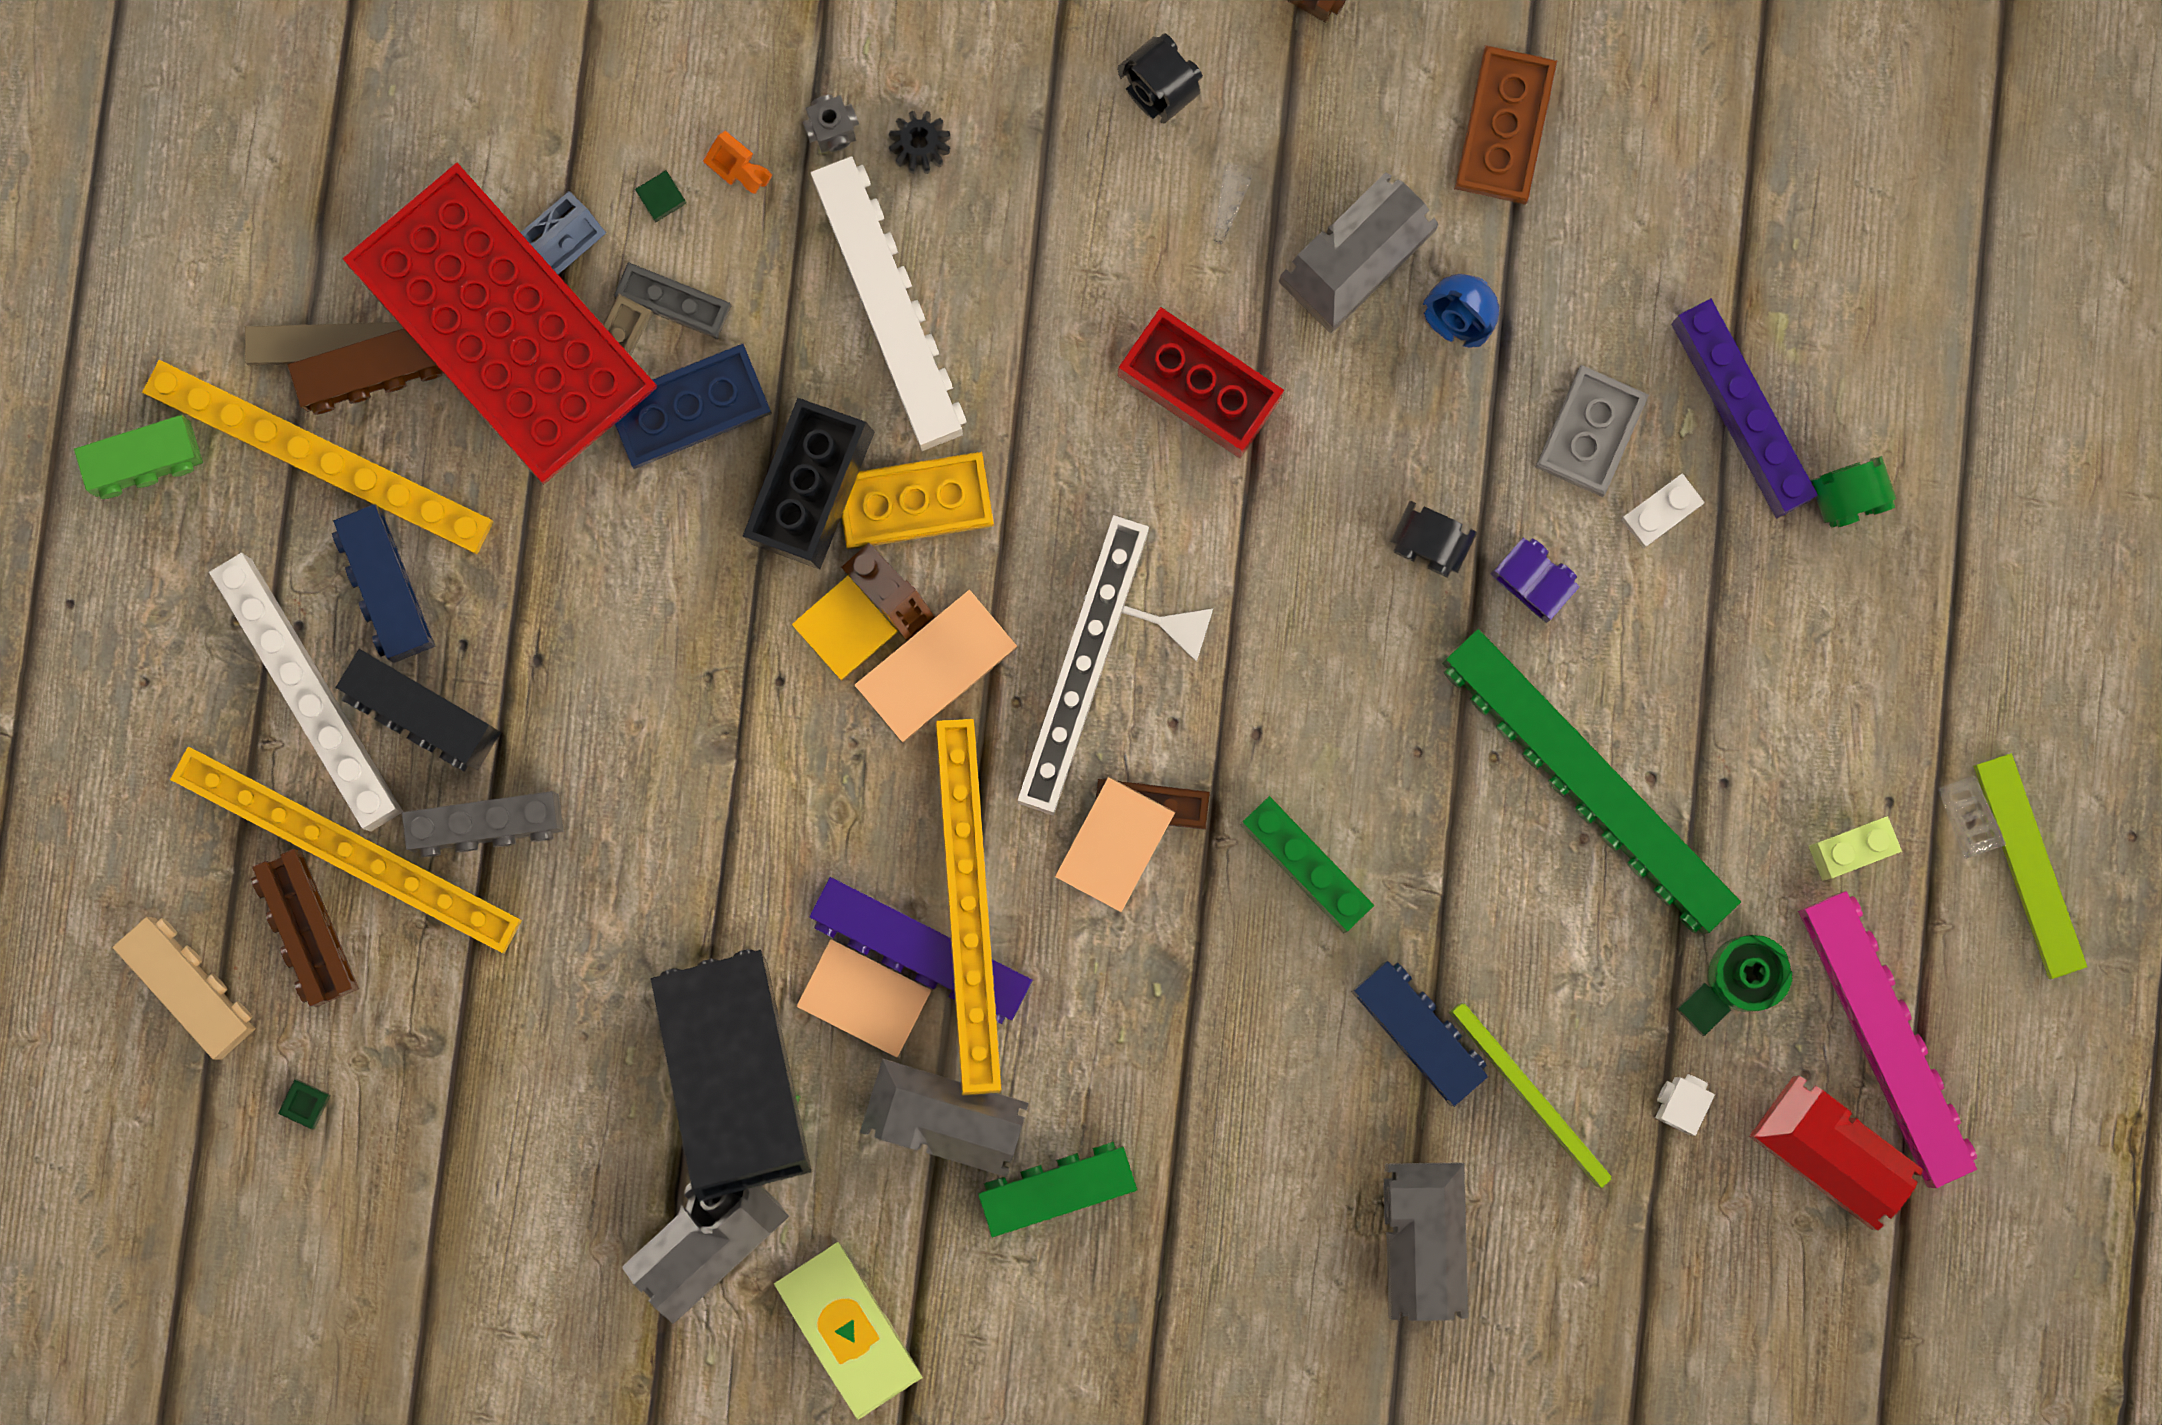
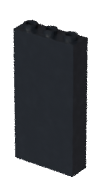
[650,949,812,1201]

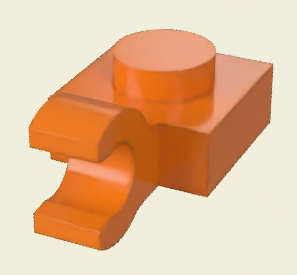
[703,130,772,194]

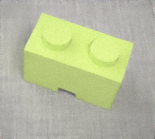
[1809,816,1902,881]

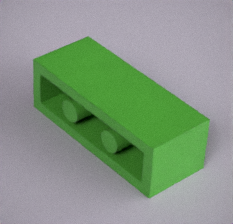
[74,415,203,499]

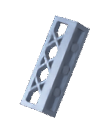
[520,191,606,274]

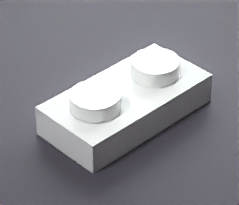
[1621,473,1705,549]

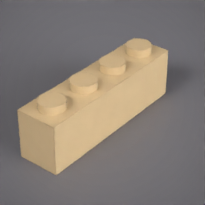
[112,916,256,1060]

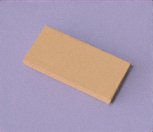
[855,589,1018,743]

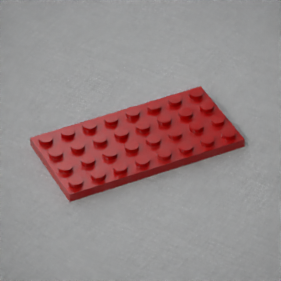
[342,162,657,485]

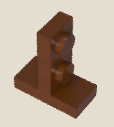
[841,543,935,641]

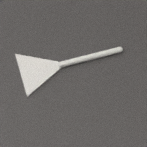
[1084,595,1213,662]

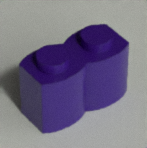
[1491,537,1580,623]

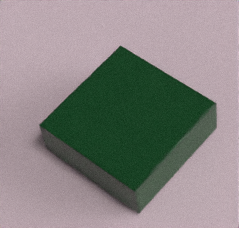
[635,170,687,223]
[1676,983,1731,1036]
[278,1079,331,1130]

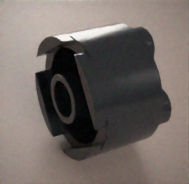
[1118,33,1203,124]
[1390,501,1477,578]

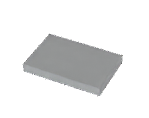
[1535,365,1649,497]

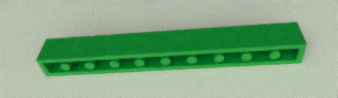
[1442,629,1742,934]

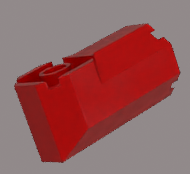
[1749,1076,1923,1231]

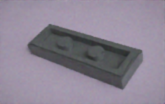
[614,262,732,339]

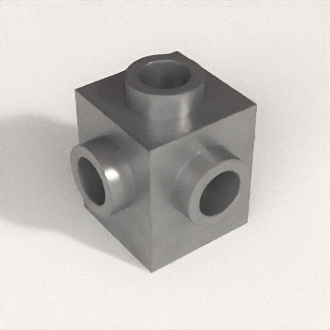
[803,95,859,153]

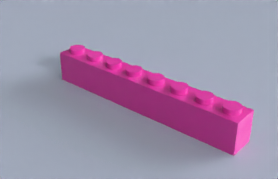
[1798,891,1978,1188]

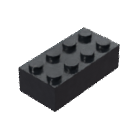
[743,398,875,570]
[335,649,501,772]

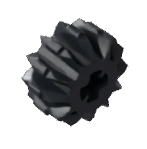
[889,111,951,174]

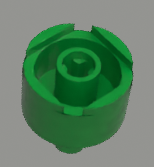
[1810,456,1897,528]
[1708,935,1793,1012]

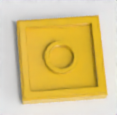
[792,575,898,681]

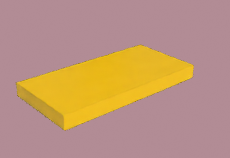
[842,452,994,550]

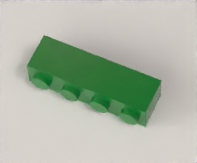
[1240,796,1375,933]
[978,1141,1138,1238]

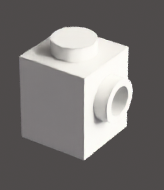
[1655,1074,1715,1136]

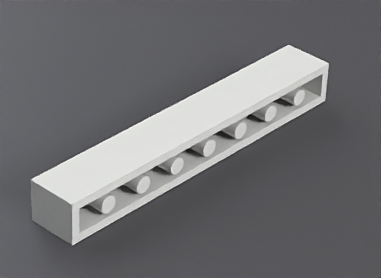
[811,156,967,451]
[1018,515,1149,816]
[209,553,403,831]

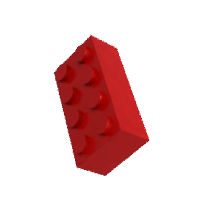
[1118,307,1284,459]

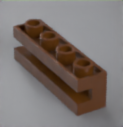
[287,329,443,415]
[251,849,359,1007]

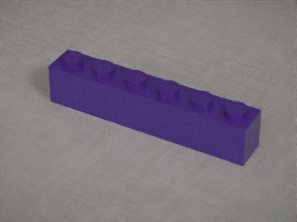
[1671,298,1818,519]
[809,877,1033,1024]

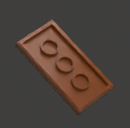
[1454,45,1557,204]

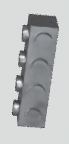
[402,791,564,858]

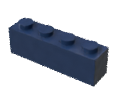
[332,504,436,663]
[1351,961,1489,1107]

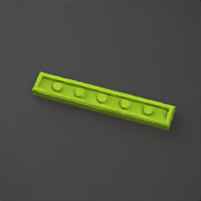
[1973,753,2088,979]
[1448,1003,1612,1188]

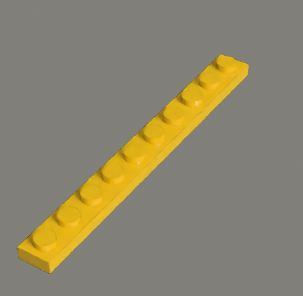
[142,360,494,555]
[936,719,1001,1095]
[170,746,522,954]

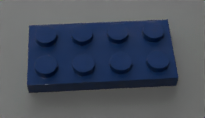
[615,343,772,469]

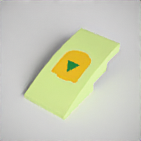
[774,1242,923,1420]

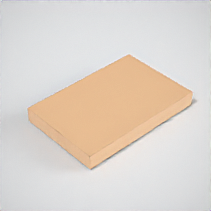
[1055,776,1175,912]
[796,939,932,1058]

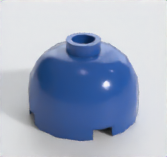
[1423,274,1499,348]

